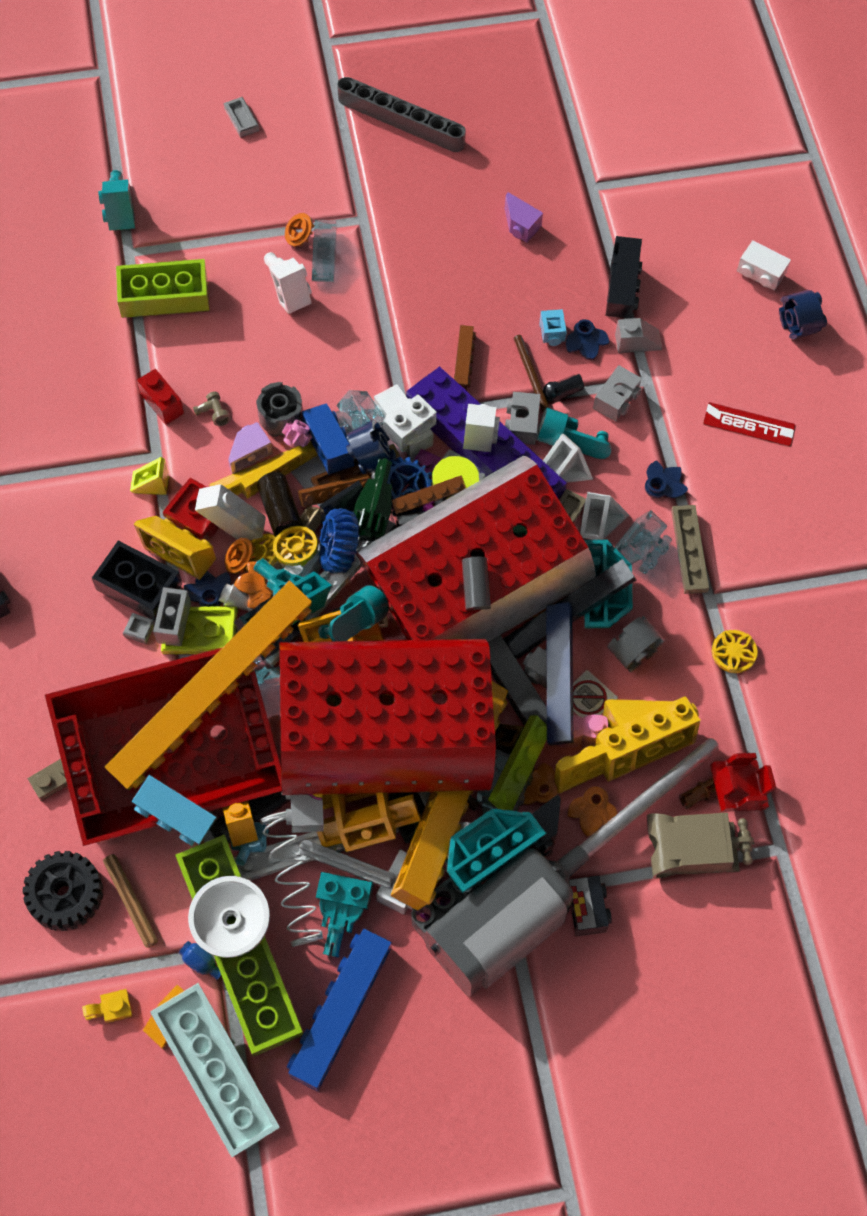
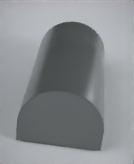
[462,557,491,611]

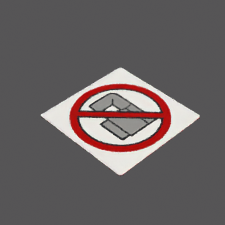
[573,670,618,718]

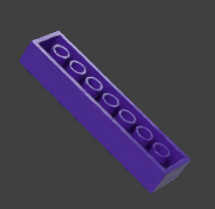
[406,366,567,500]

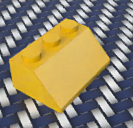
[134,516,216,580]

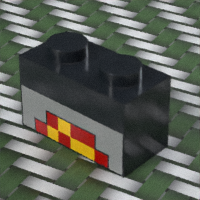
[569,875,612,937]

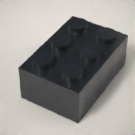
[92,540,182,621]

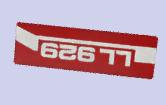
[703,402,795,446]

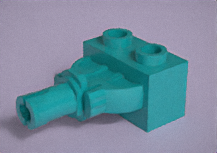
[98,170,135,231]
[253,558,332,624]
[315,872,374,957]

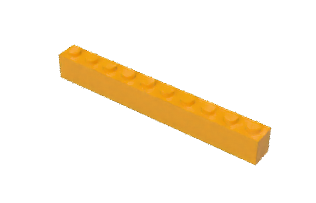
[105,580,312,790]
[390,681,508,910]

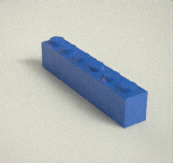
[287,928,392,1092]

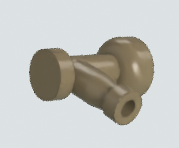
[193,391,231,426]

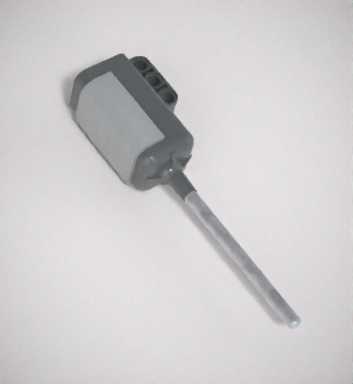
[411,738,719,997]

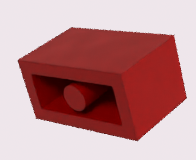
[137,368,184,425]

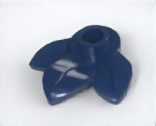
[566,319,609,360]
[645,460,688,498]
[184,571,231,607]

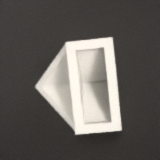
[543,434,593,483]
[580,492,629,540]

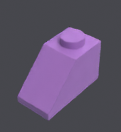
[505,192,543,243]

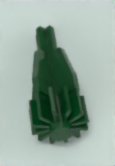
[354,458,392,541]

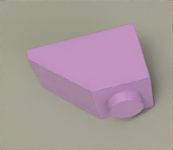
[228,422,273,474]

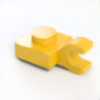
[82,989,132,1023]

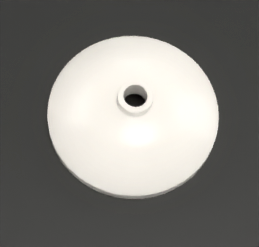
[188,876,270,958]

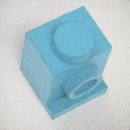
[539,309,566,346]

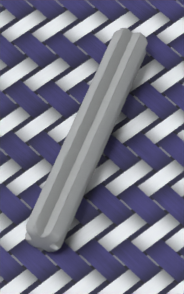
[299,840,395,888]

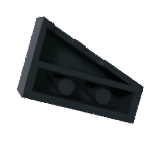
[605,236,642,319]

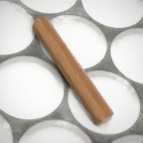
[103,854,158,948]

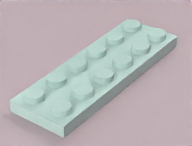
[150,983,280,1157]

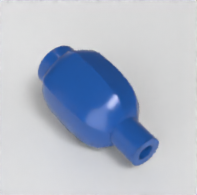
[179,940,221,980]

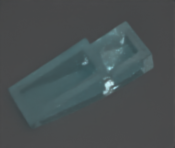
[312,220,337,282]

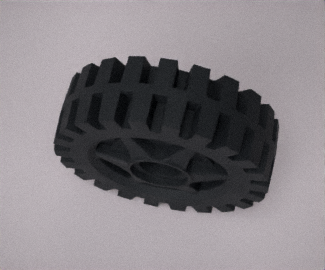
[22,851,103,931]

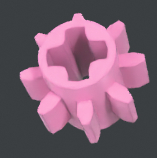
[282,420,312,448]

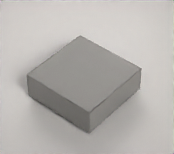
[123,613,155,644]

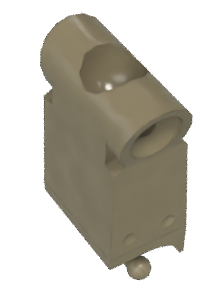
[646,813,754,879]

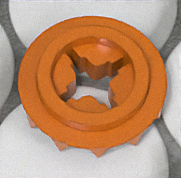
[285,213,315,247]
[224,538,256,575]

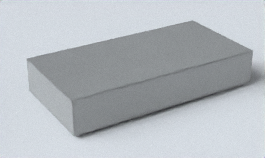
[223,97,259,138]

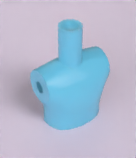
[231,822,269,866]

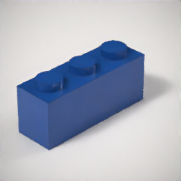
[301,403,354,475]

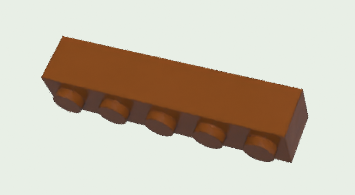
[454,325,476,391]
[298,475,371,507]
[392,475,467,515]

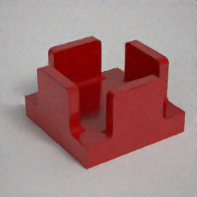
[163,477,220,539]
[710,753,776,812]

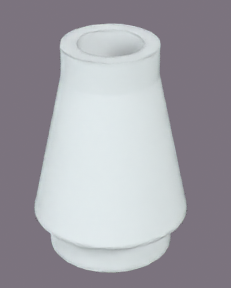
[219,583,253,612]

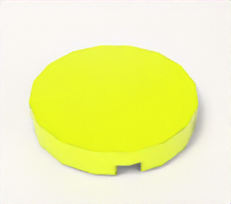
[432,456,479,499]

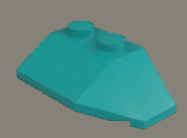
[584,539,633,628]
[447,809,546,893]

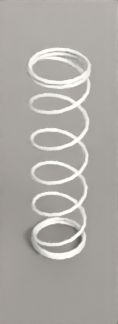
[260,811,324,947]

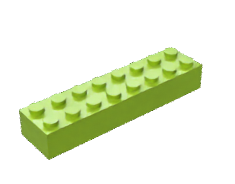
[175,835,303,1057]

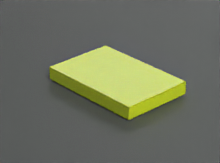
[161,606,238,654]

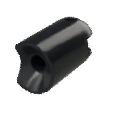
[543,374,584,401]

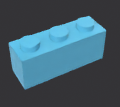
[132,775,217,846]

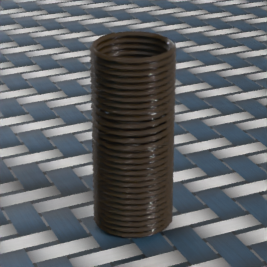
[257,472,303,537]

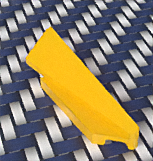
[209,441,318,499]

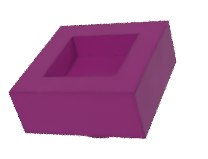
[412,448,441,479]

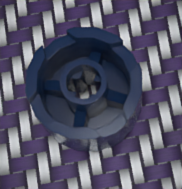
[779,289,827,340]
[346,420,396,475]

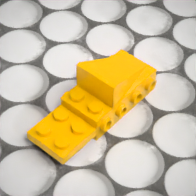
[555,696,701,793]

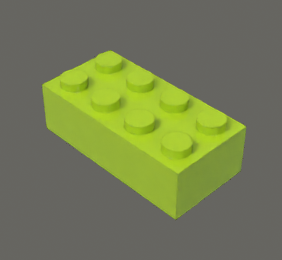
[116,259,210,318]

